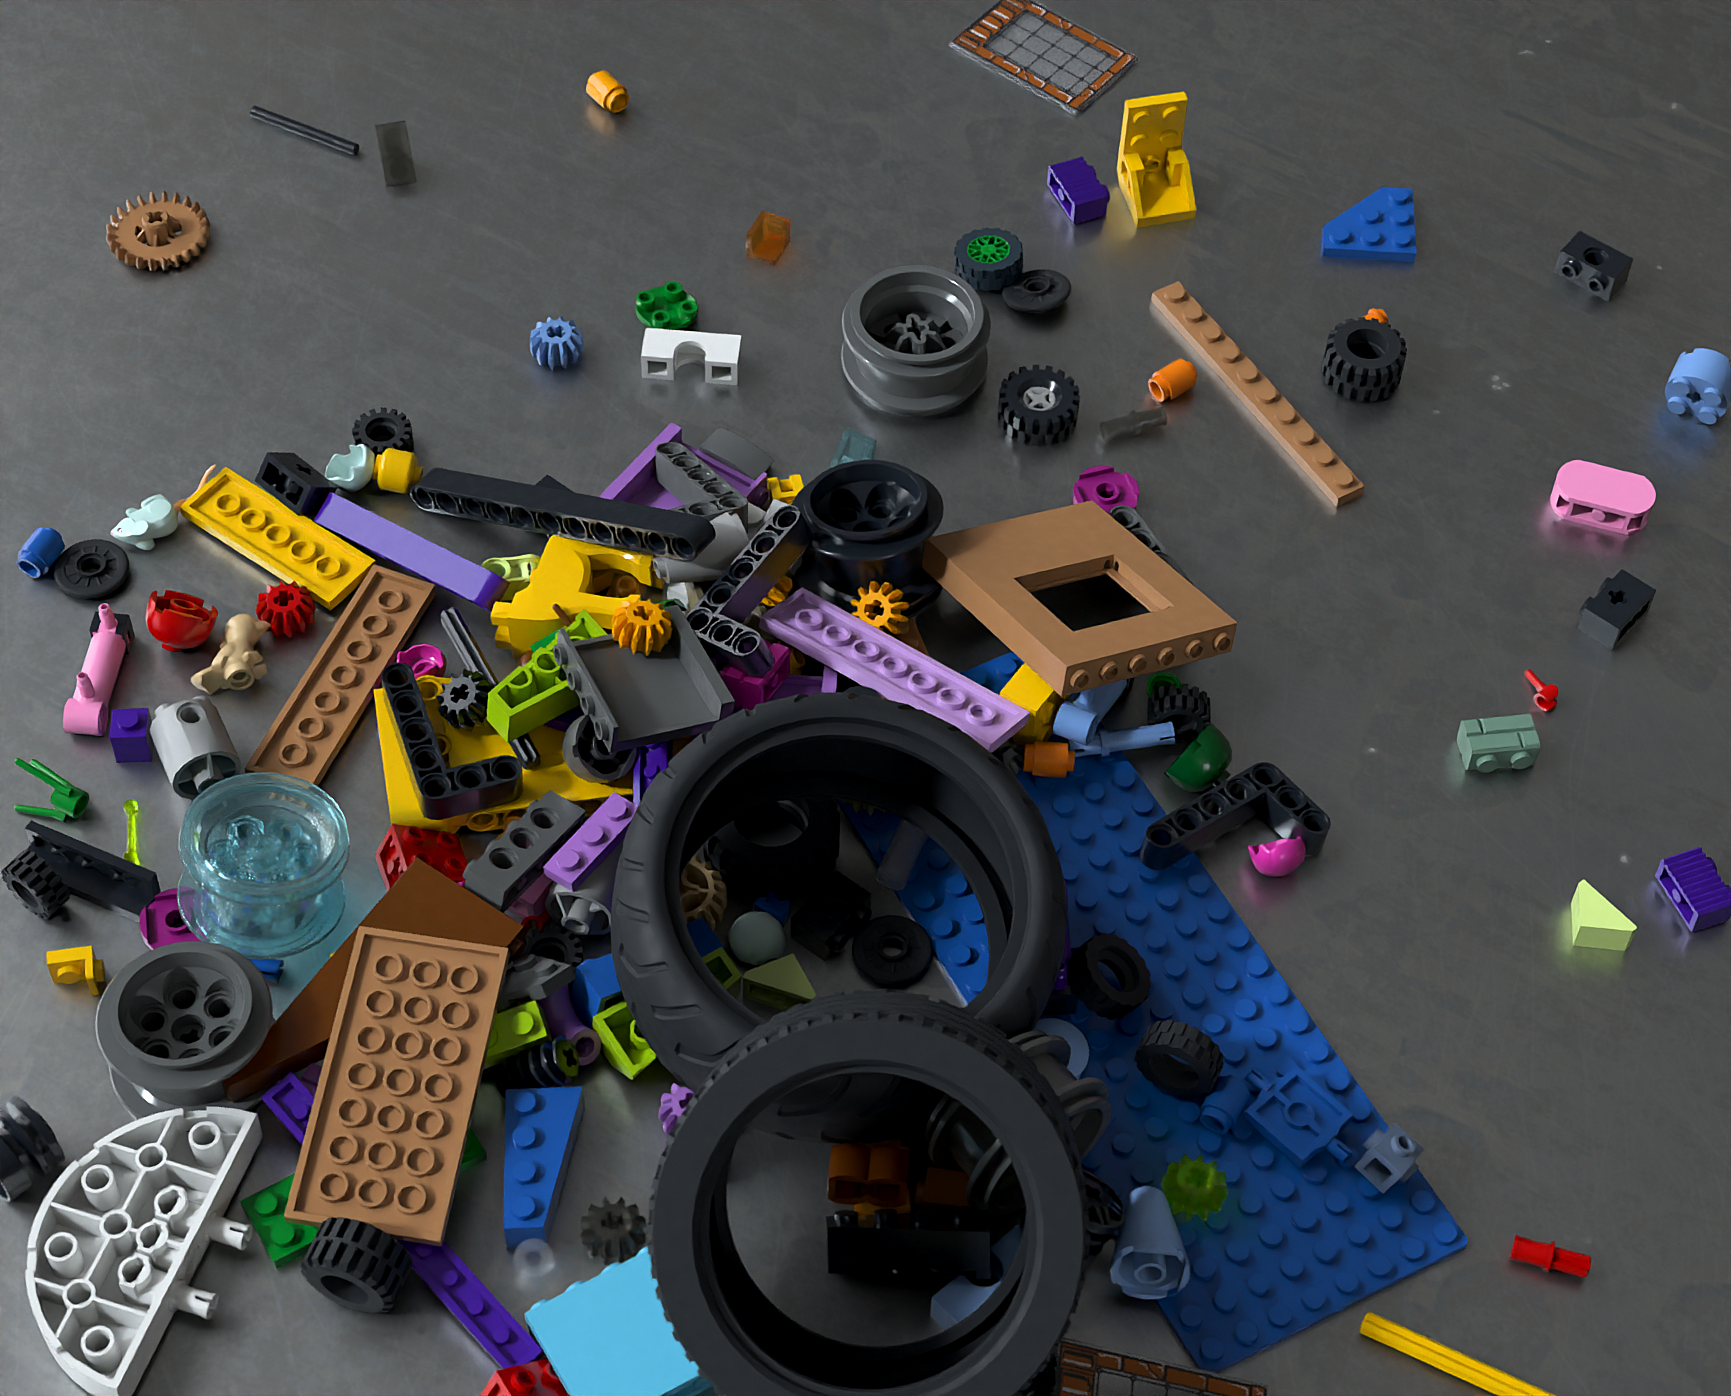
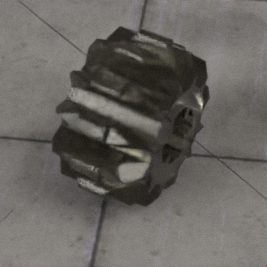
[580,1196,646,1265]

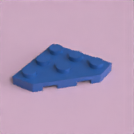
[1321,187,1417,262]

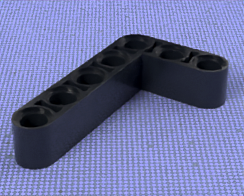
[685,505,813,677]
[381,662,523,820]
[1139,762,1331,870]

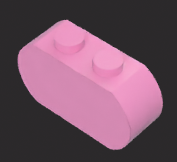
[1550,460,1656,535]

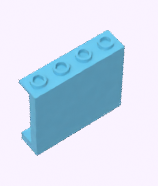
[525,1246,713,1396]

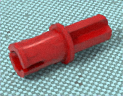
[1510,1235,1591,1277]

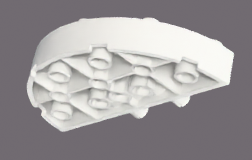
[25,1107,263,1396]

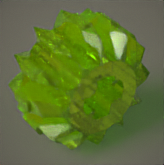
[1161,1153,1228,1222]

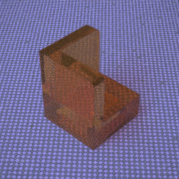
[746,210,790,265]

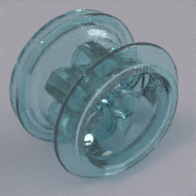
[177,772,350,960]

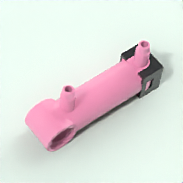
[63,603,135,736]

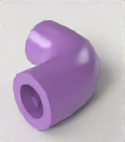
[536,984,601,1066]

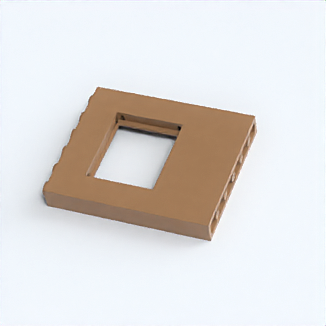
[922,500,1237,696]

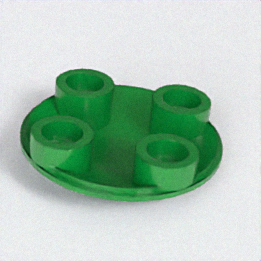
[635,281,698,330]

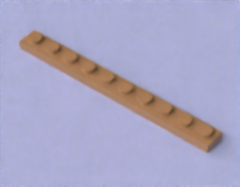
[1151,281,1365,507]

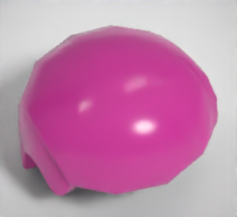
[396,643,447,679]
[1247,836,1306,877]

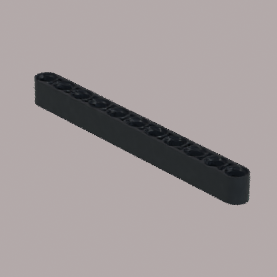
[410,468,716,561]

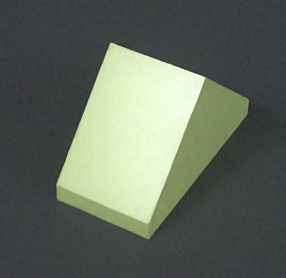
[1571,879,1638,951]
[743,953,816,1011]

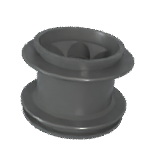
[95,941,277,1132]

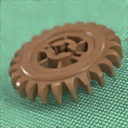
[106,191,210,271]

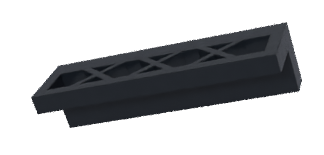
[25,820,161,923]

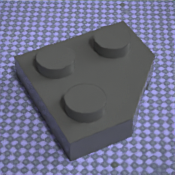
[497,954,576,1011]

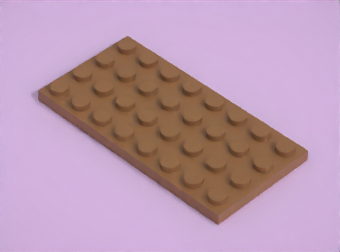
[284,926,510,1246]

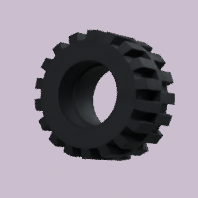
[1321,317,1407,402]
[300,1217,413,1313]

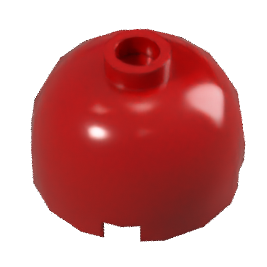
[145,590,218,652]

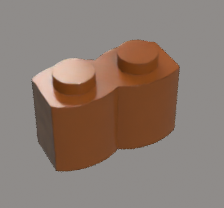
[827,1143,910,1207]

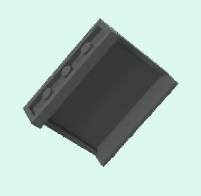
[553,605,735,753]

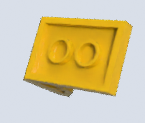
[1117,91,1196,228]

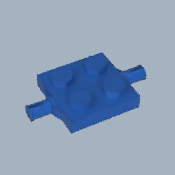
[1243,1065,1354,1168]

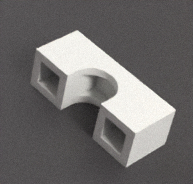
[641,328,742,385]

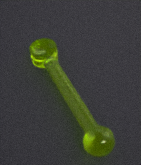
[123,800,138,862]

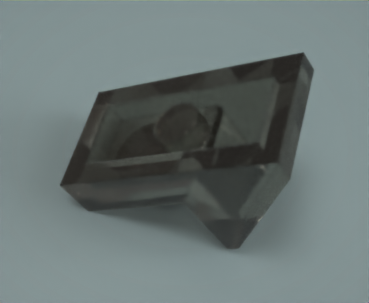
[375,121,417,188]

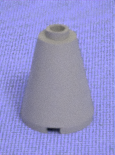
[653,511,749,583]

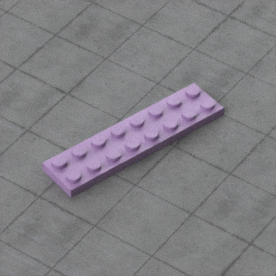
[759,588,1030,753]

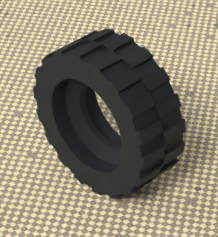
[1067,933,1151,1020]
[1134,1020,1224,1099]

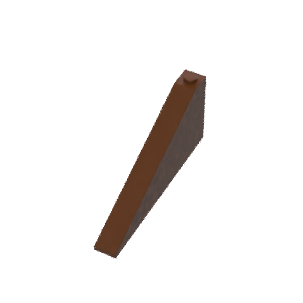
[222,858,527,1103]

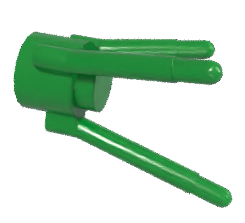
[14,758,89,822]

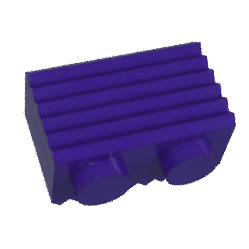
[1047,156,1110,225]
[1655,847,1731,933]

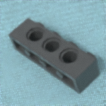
[463,790,586,913]

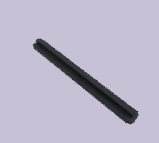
[440,607,541,770]

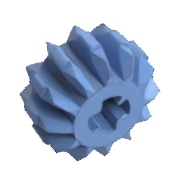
[530,316,584,370]

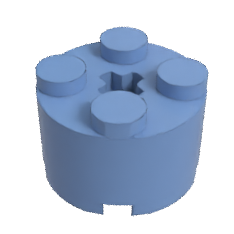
[1665,348,1731,424]

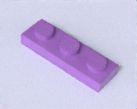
[543,792,638,892]

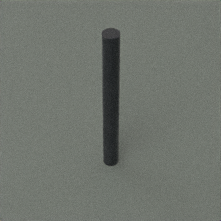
[250,105,359,156]

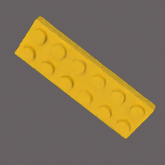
[179,467,376,611]

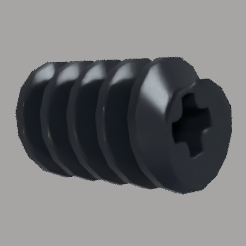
[495,1035,580,1099]

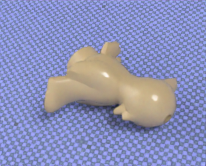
[191,614,271,695]

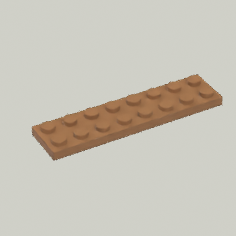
[244,565,436,799]

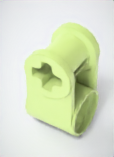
[481,554,541,602]

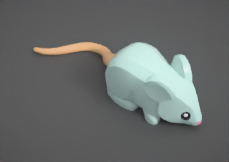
[111,464,216,550]

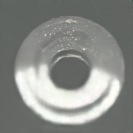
[513,1238,554,1279]

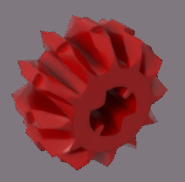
[256,580,316,638]

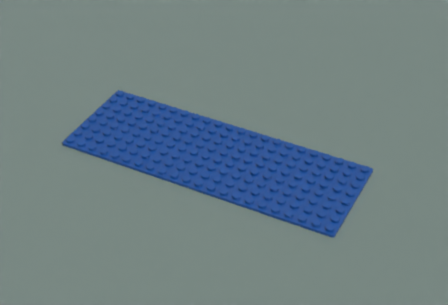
[835,651,1468,1376]

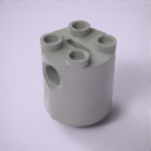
[149,695,242,800]
[545,842,623,935]

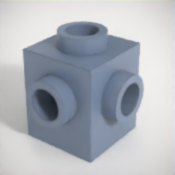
[1354,1122,1424,1193]

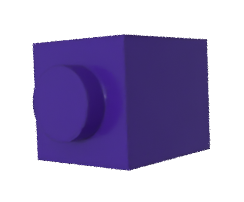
[109,708,154,763]

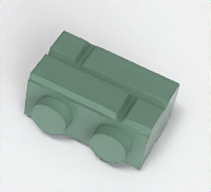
[1457,714,1540,773]

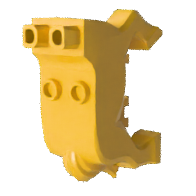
[490,535,665,660]

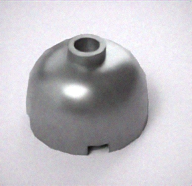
[562,715,637,783]

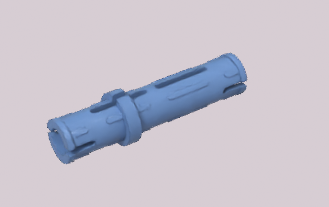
[1067,721,1175,757]

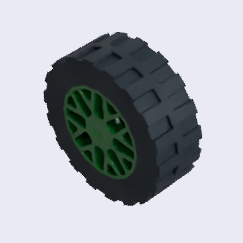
[954,228,1023,291]

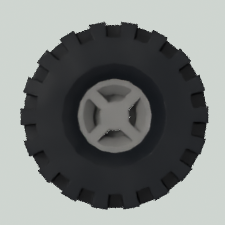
[997,364,1080,446]

